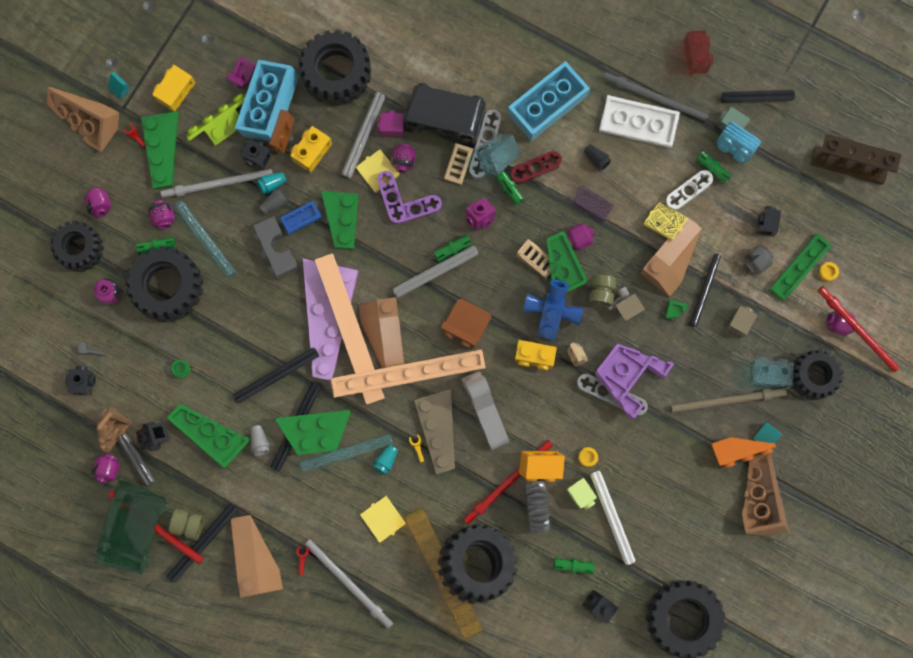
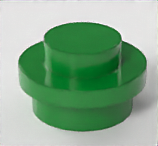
[171,359,190,379]

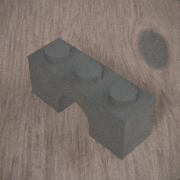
[253,216,300,280]

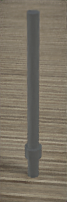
[603,72,708,122]

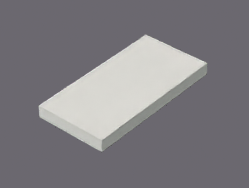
[599,95,680,149]

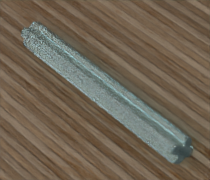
[174,200,236,278]
[300,434,394,472]

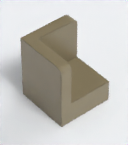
[613,293,645,321]

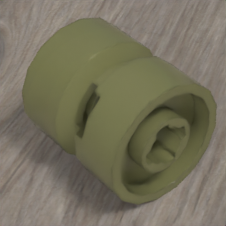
[588,274,617,307]
[169,509,204,540]

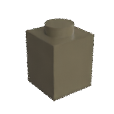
[726,306,757,338]

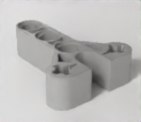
[461,371,510,450]

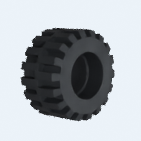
[50,220,104,272]
[789,349,844,400]

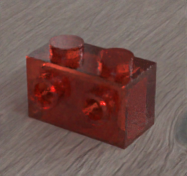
[683,30,713,75]

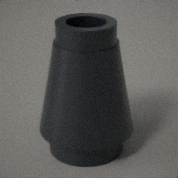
[584,144,611,171]

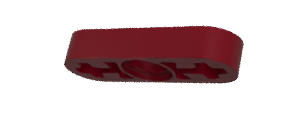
[510,151,562,185]

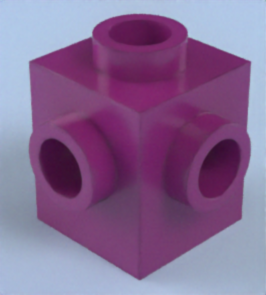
[465,197,496,231]

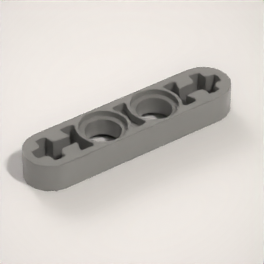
[469,109,501,180]
[577,374,648,416]

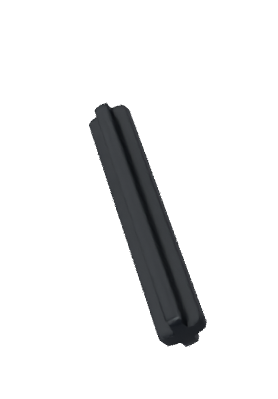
[721,90,795,103]

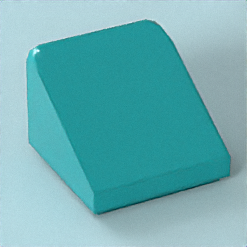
[108,72,130,99]
[753,422,782,444]

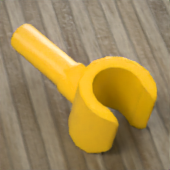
[409,435,424,463]

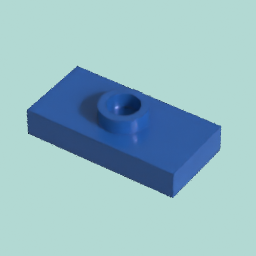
[280,201,322,235]

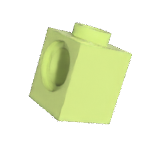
[566,478,597,510]

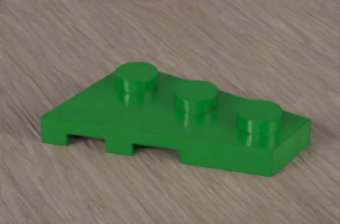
[321,191,359,250]
[546,231,588,293]

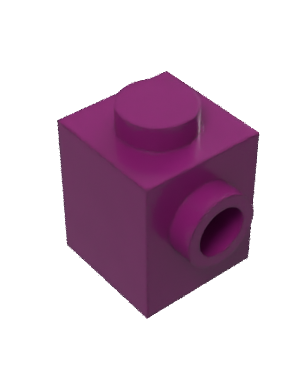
[377,111,404,138]

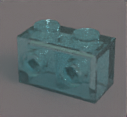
[477,134,521,175]
[750,357,794,388]

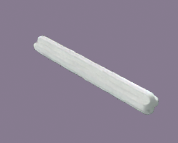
[591,471,635,565]

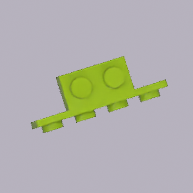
[185,93,246,146]

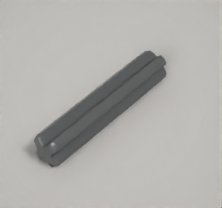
[118,434,155,486]

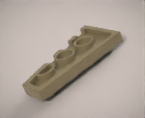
[414,389,455,475]

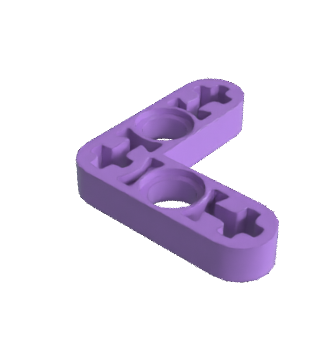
[378,171,442,224]

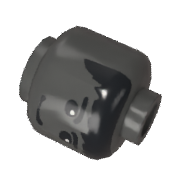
[744,246,773,275]

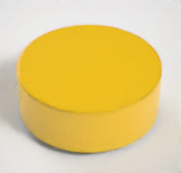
[818,262,839,282]
[578,447,598,467]

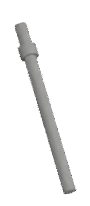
[160,169,273,198]
[305,539,393,629]

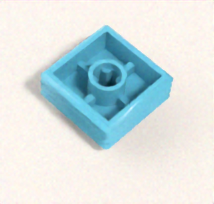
[716,121,762,163]

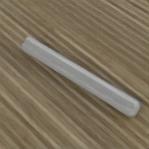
[342,92,385,178]
[393,246,478,298]

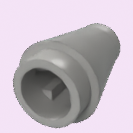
[250,426,270,456]

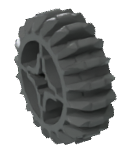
[525,480,550,534]

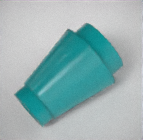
[257,171,286,194]
[373,445,398,475]

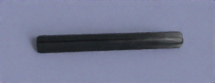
[233,348,319,403]
[270,382,321,472]
[167,503,238,583]

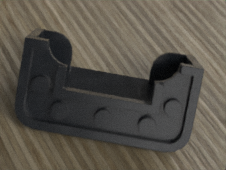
[403,83,486,148]

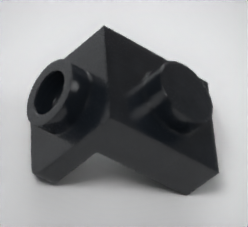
[582,590,618,624]

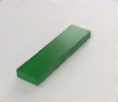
[768,233,832,302]

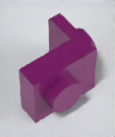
[227,57,256,88]

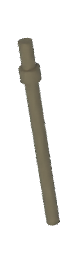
[671,388,787,413]

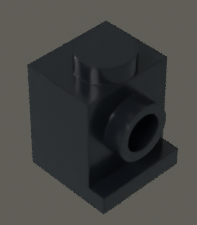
[755,206,781,237]

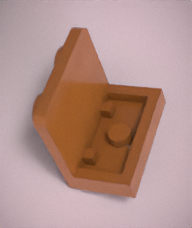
[441,299,491,349]

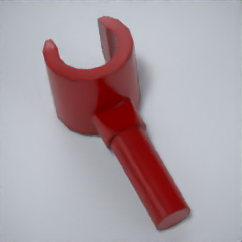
[123,123,146,148]
[297,547,309,575]

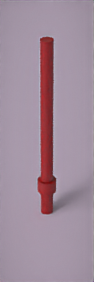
[817,286,900,372]
[463,440,553,525]
[107,491,204,564]

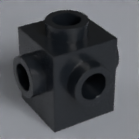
[241,139,272,170]
[65,366,96,395]
[136,422,170,451]

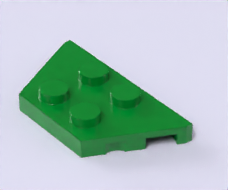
[275,410,351,455]

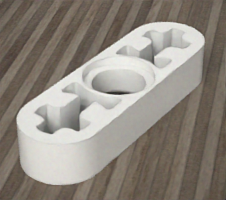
[665,170,713,211]

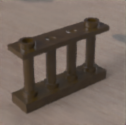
[810,134,902,185]

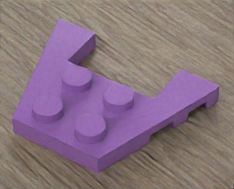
[595,344,674,421]

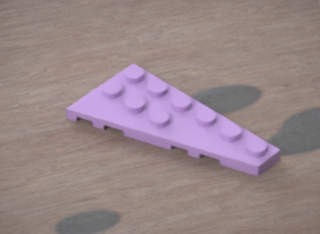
[303,259,358,381]

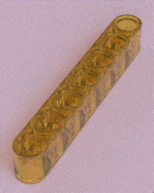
[405,507,483,640]

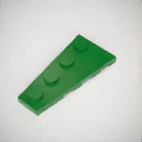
[141,111,179,190]
[167,404,251,469]

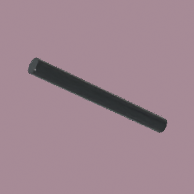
[690,254,721,327]

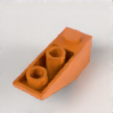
[711,437,776,469]

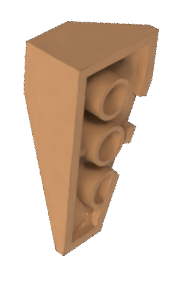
[47,87,119,152]
[640,217,702,297]
[359,297,405,368]
[97,406,132,453]
[742,453,789,536]
[231,515,283,598]

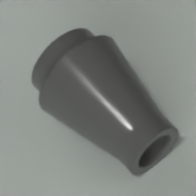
[259,189,288,215]

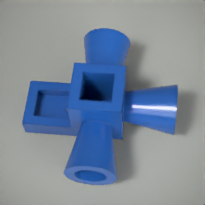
[523,280,584,341]

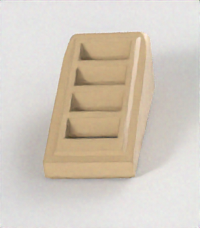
[444,143,474,185]
[516,239,550,279]
[567,342,588,367]

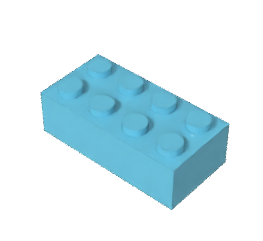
[235,60,300,142]
[508,61,590,142]

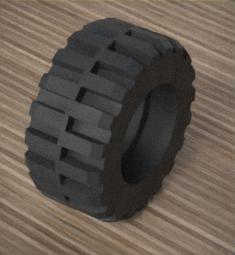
[299,30,371,106]
[125,246,203,322]
[437,524,518,604]
[646,580,726,658]

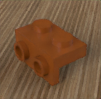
[267,109,295,154]

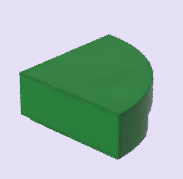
[665,300,688,319]

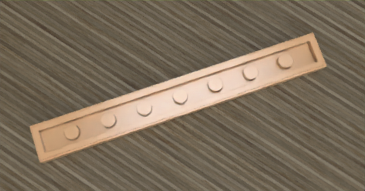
[315,253,385,405]
[330,349,486,398]

